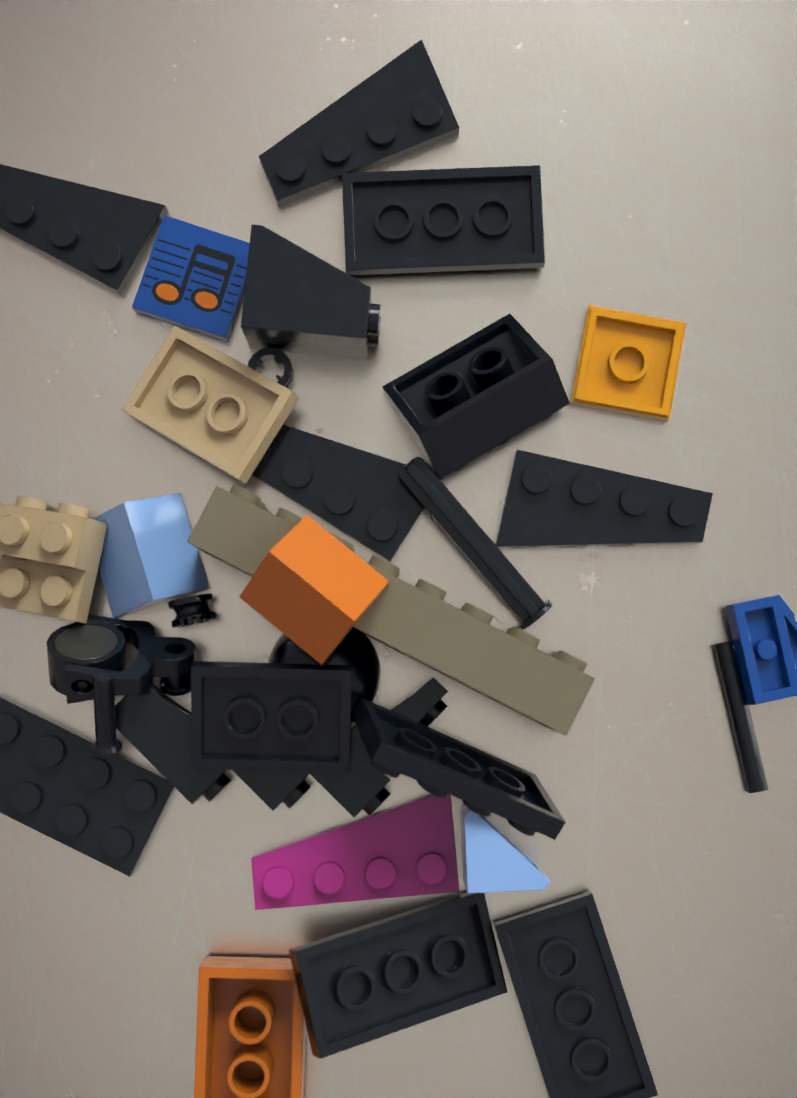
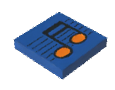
[132,215,250,342]

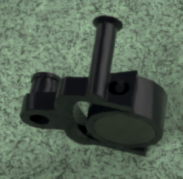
[46,614,196,756]

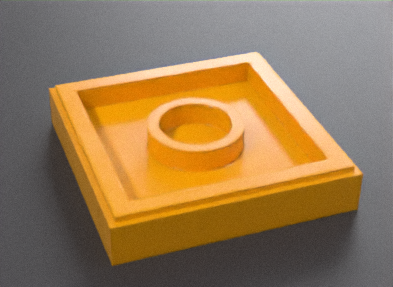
[570,305,686,422]

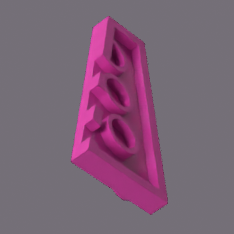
[251,794,460,910]

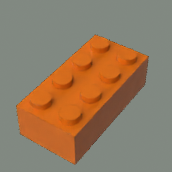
[194,956,306,1098]

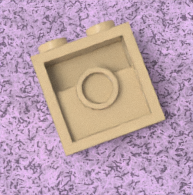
[0,496,108,624]

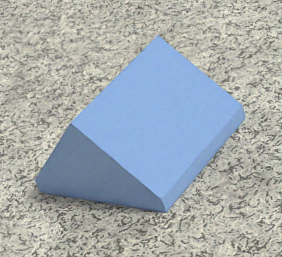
[93,493,210,619]
[460,804,551,893]

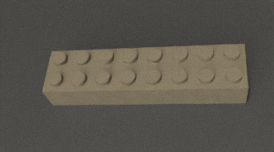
[187,484,595,736]

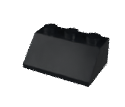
[382,313,570,479]

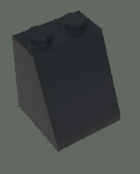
[241,224,381,360]

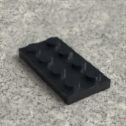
[342,165,545,275]
[0,695,176,877]
[352,698,566,840]
[493,891,658,1098]
[288,892,508,1059]

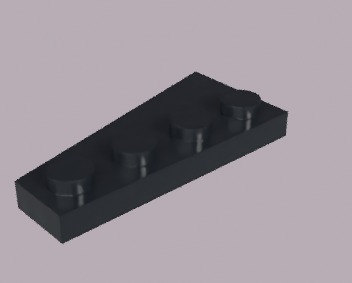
[259,39,459,207]
[0,164,168,296]
[251,425,443,562]
[495,449,713,548]

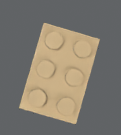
[121,325,299,484]

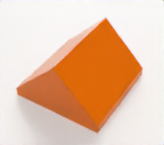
[239,515,390,665]

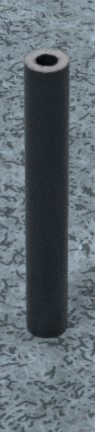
[713,640,768,793]

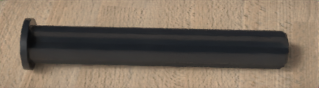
[398,457,553,630]

